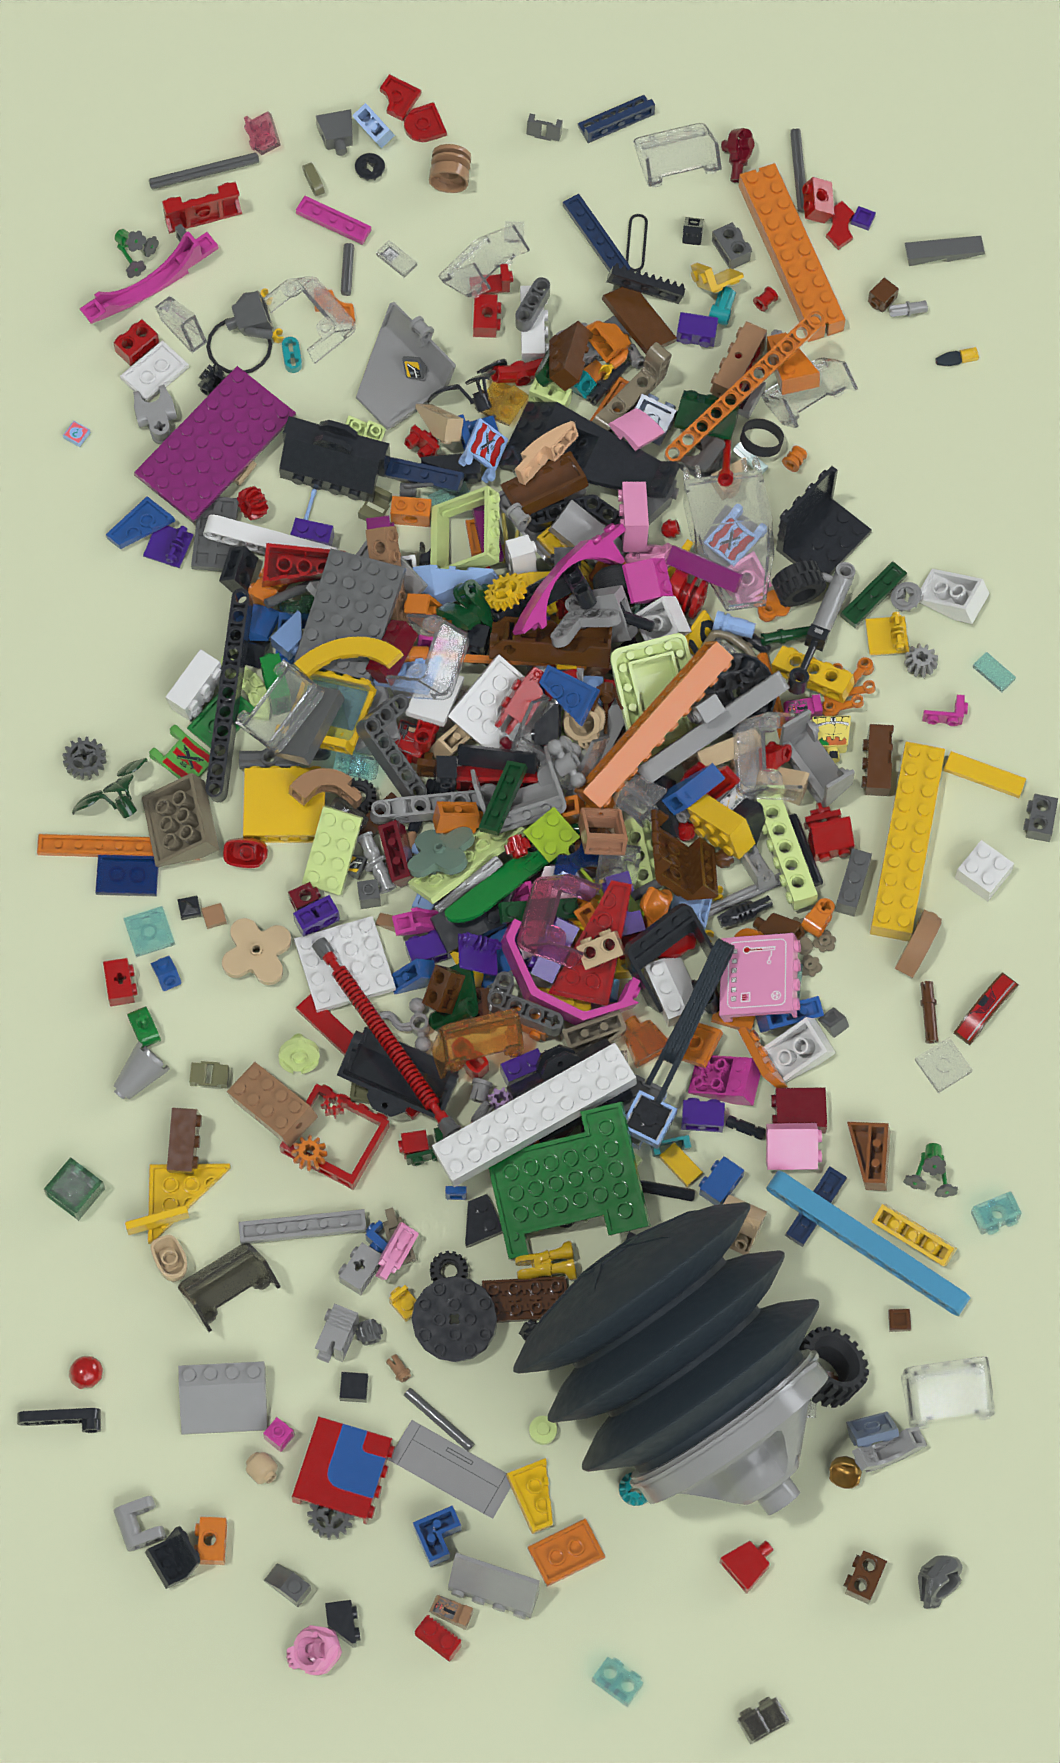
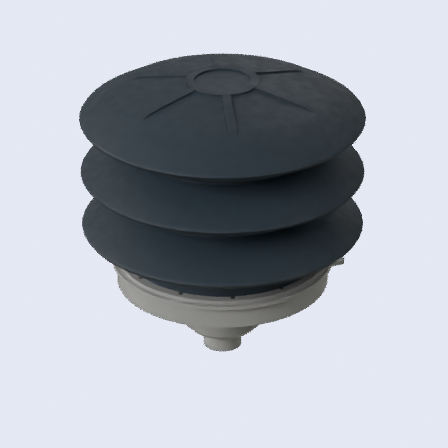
[513,1202,828,1515]

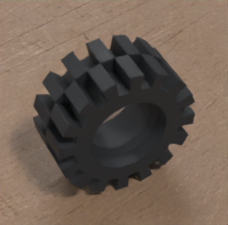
[340,777,377,817]
[430,1251,468,1282]

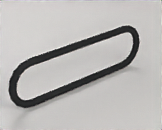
[626,214,648,272]

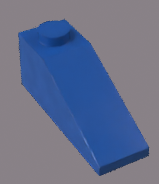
[756,996,824,1033]

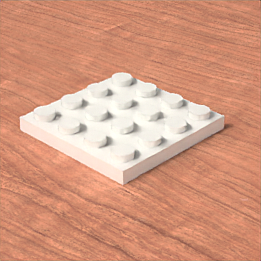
[448,655,554,748]
[294,916,396,1012]

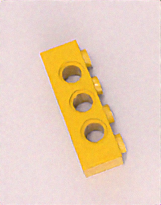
[771,645,854,703]
[872,1204,957,1266]

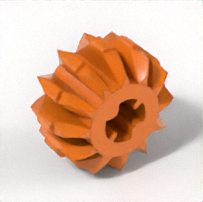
[291,1135,327,1172]

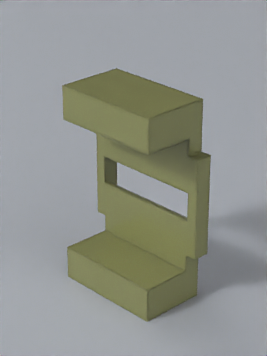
[358,486,392,521]
[189,1061,229,1088]

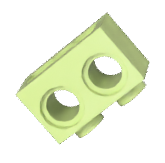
[528,378,572,408]

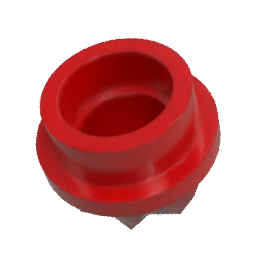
[661,519,681,538]
[678,822,696,841]

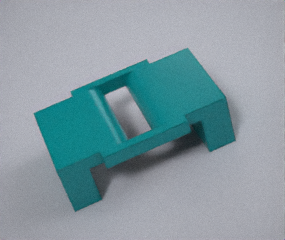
[650,1135,691,1157]

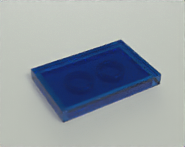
[95,855,159,897]

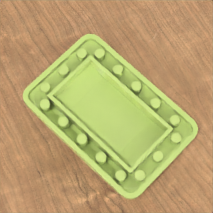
[610,633,711,765]

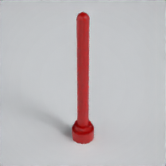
[718,438,734,487]

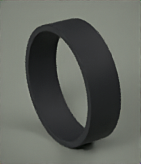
[740,419,784,457]

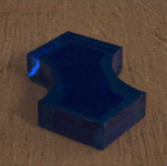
[552,842,600,877]

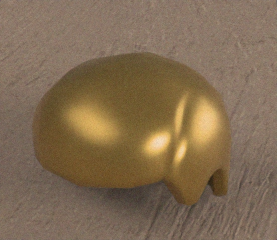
[829,1456,862,1489]

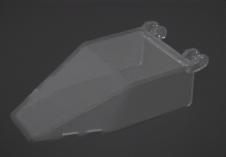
[683,457,774,611]

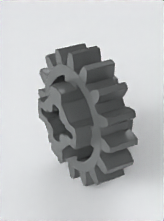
[62,737,107,780]
[307,1503,354,1540]

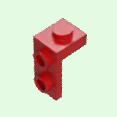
[470,264,513,296]

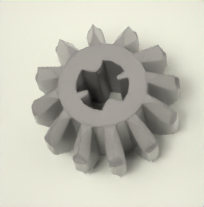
[904,643,938,678]

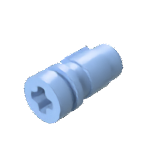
[713,610,756,638]

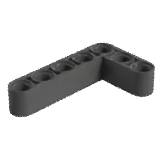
[356,694,427,797]

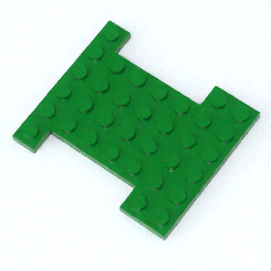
[489,1102,650,1259]

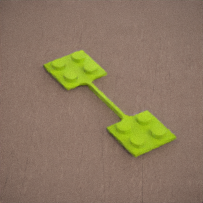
[523,807,645,918]

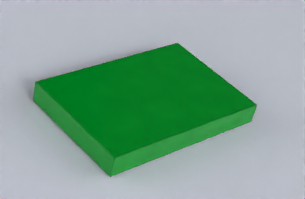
[187,692,257,753]

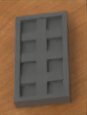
[191,497,239,571]

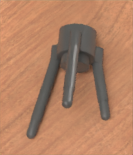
[400,483,434,506]

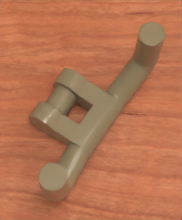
[701,630,756,657]

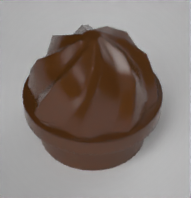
[715,849,734,868]

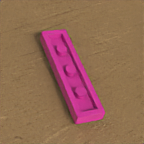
[296,196,372,245]

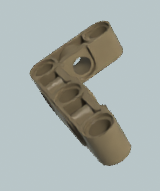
[592,342,672,432]

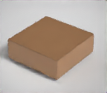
[201,903,227,929]

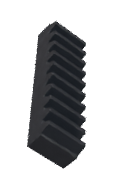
[606,263,685,304]

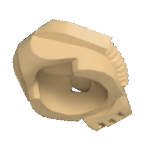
[561,703,606,751]

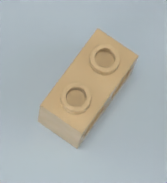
[576,929,624,970]

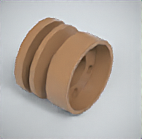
[429,144,471,193]

